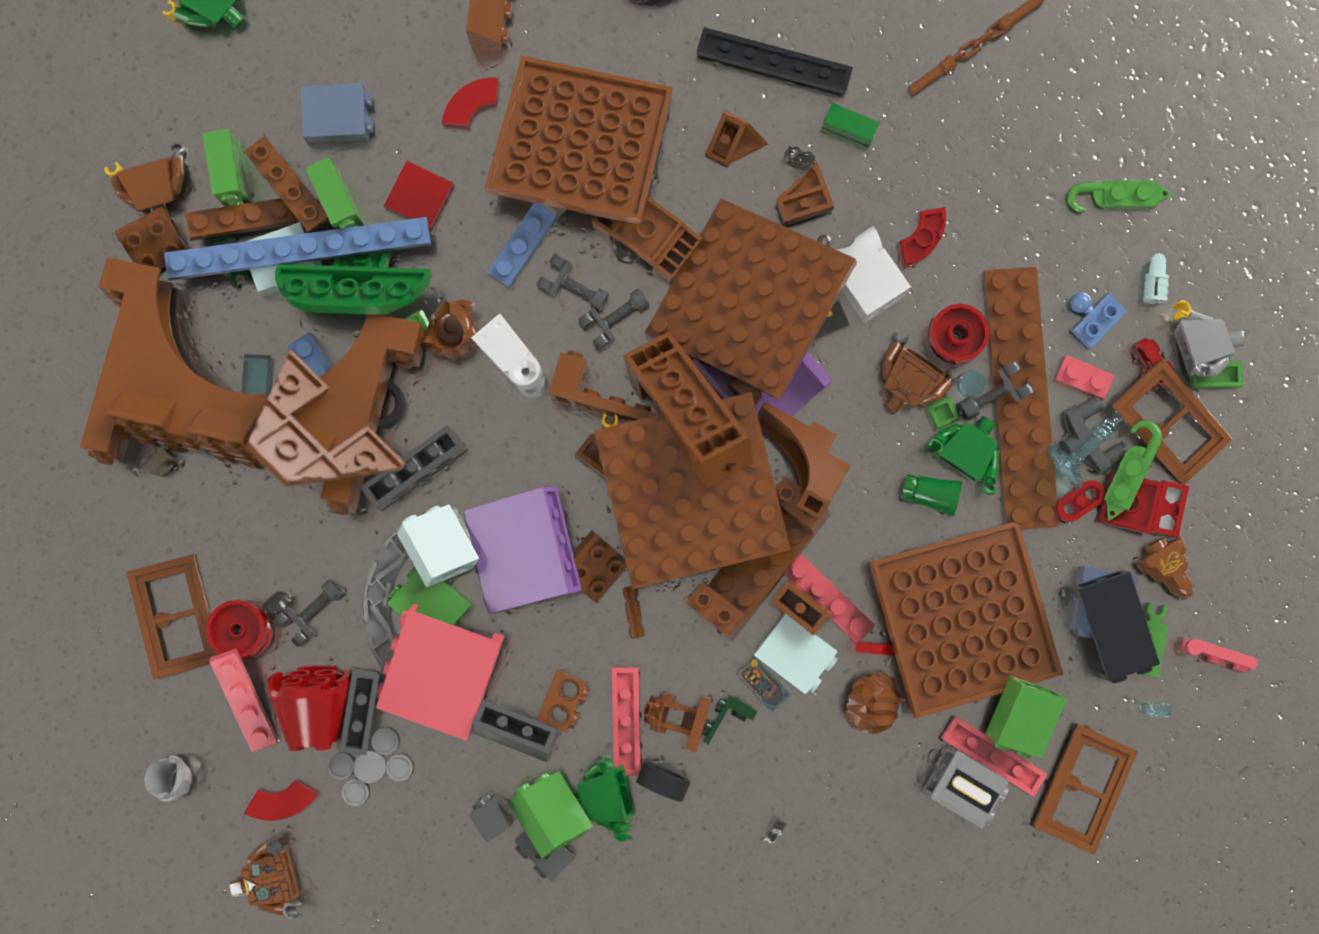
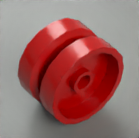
[926,303,990,366]
[206,600,274,661]

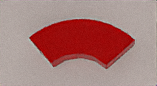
[442,77,499,128]
[898,207,946,268]
[855,641,895,656]
[244,780,319,821]

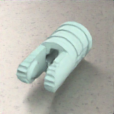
[1143,253,1169,304]

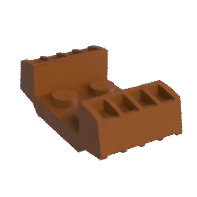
[592,196,702,281]

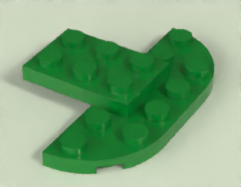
[275,250,432,314]

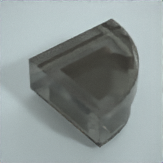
[763,816,786,844]

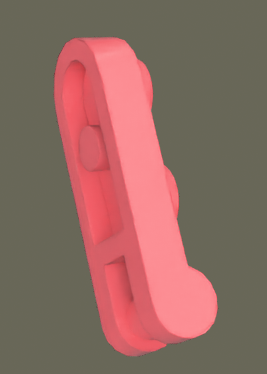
[1179,639,1258,674]

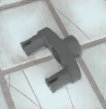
[1061,396,1128,474]

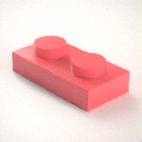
[1054,355,1115,400]

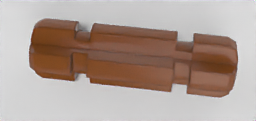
[623,586,644,638]

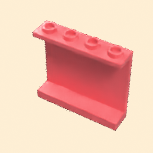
[376,604,505,741]

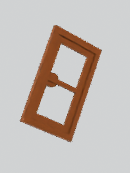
[1112,358,1232,485]
[126,554,219,680]
[1032,723,1138,855]

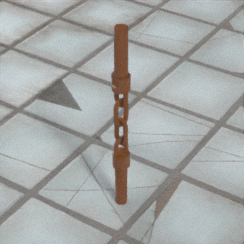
[908,0,1046,95]

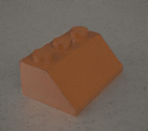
[466,0,512,52]

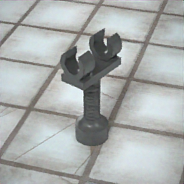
[536,254,609,311]
[578,288,649,350]
[960,360,1035,420]
[273,579,344,647]

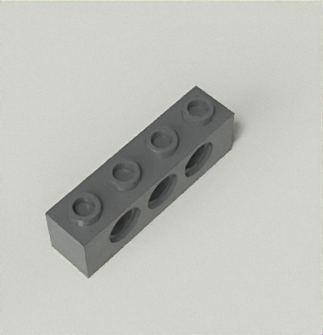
[361,425,467,511]

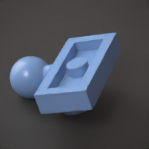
[1070,292,1127,349]

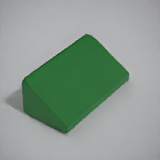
[822,103,880,146]

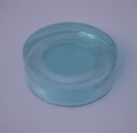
[958,370,985,397]
[1143,702,1171,717]

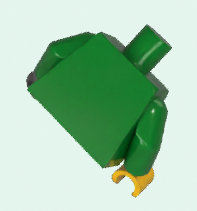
[162,0,244,28]

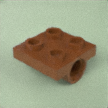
[115,207,188,269]
[573,530,627,603]

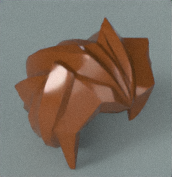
[423,300,477,361]
[846,671,906,734]

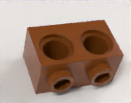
[536,670,590,733]

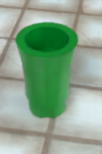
[901,474,962,517]

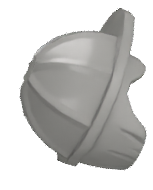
[144,755,192,802]

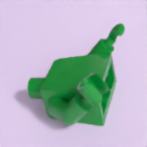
[923,416,999,495]
[573,758,636,842]

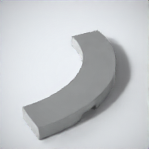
[362,526,409,670]

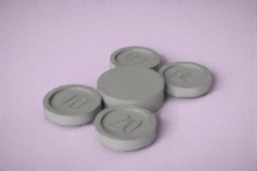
[328,728,413,806]

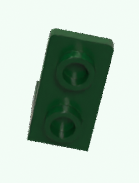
[702,695,758,745]

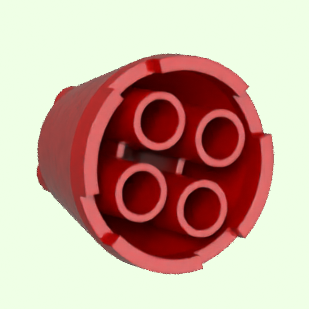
[267,665,350,751]

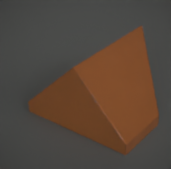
[705,110,769,166]

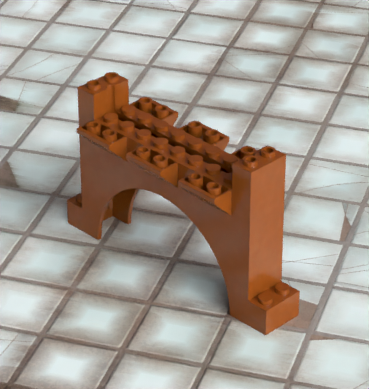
[80,257,426,516]

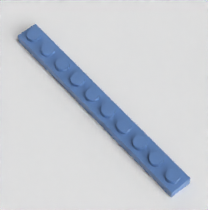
[164,217,431,281]

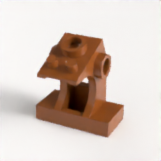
[644,693,711,752]

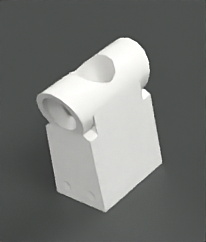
[836,226,911,323]
[471,314,548,398]

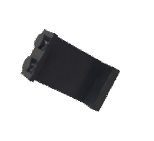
[1072,570,1160,683]

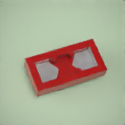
[1152,480,1189,538]

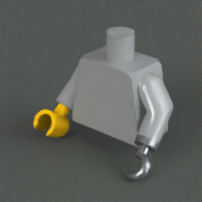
[1172,300,1244,378]

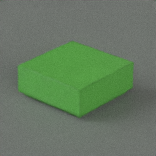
[924,396,961,431]

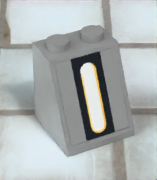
[922,746,1009,829]

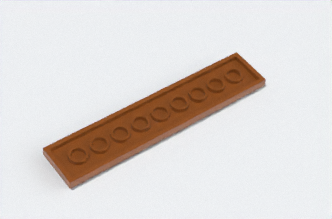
[983,267,1060,530]

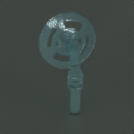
[1047,411,1123,489]

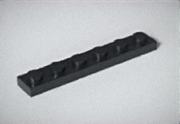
[697,27,853,94]

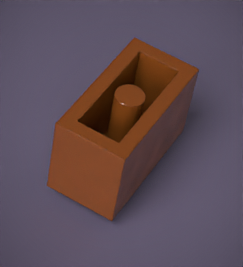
[771,580,833,636]

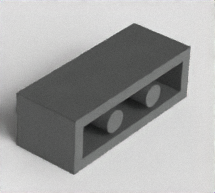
[337,668,379,755]
[472,700,558,762]

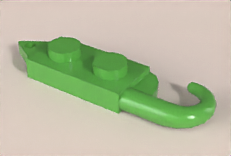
[1067,180,1173,212]
[1104,420,1162,520]

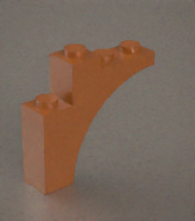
[757,401,851,519]

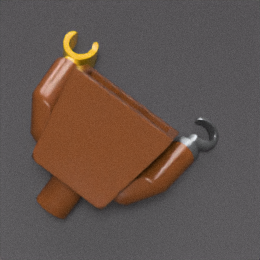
[104,143,185,217]

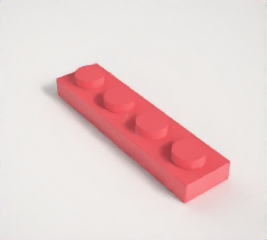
[785,554,876,643]
[210,649,278,752]
[612,667,641,776]
[941,716,1047,797]

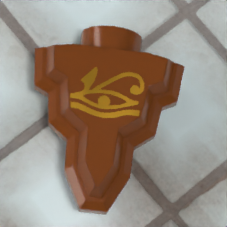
[1136,536,1193,600]

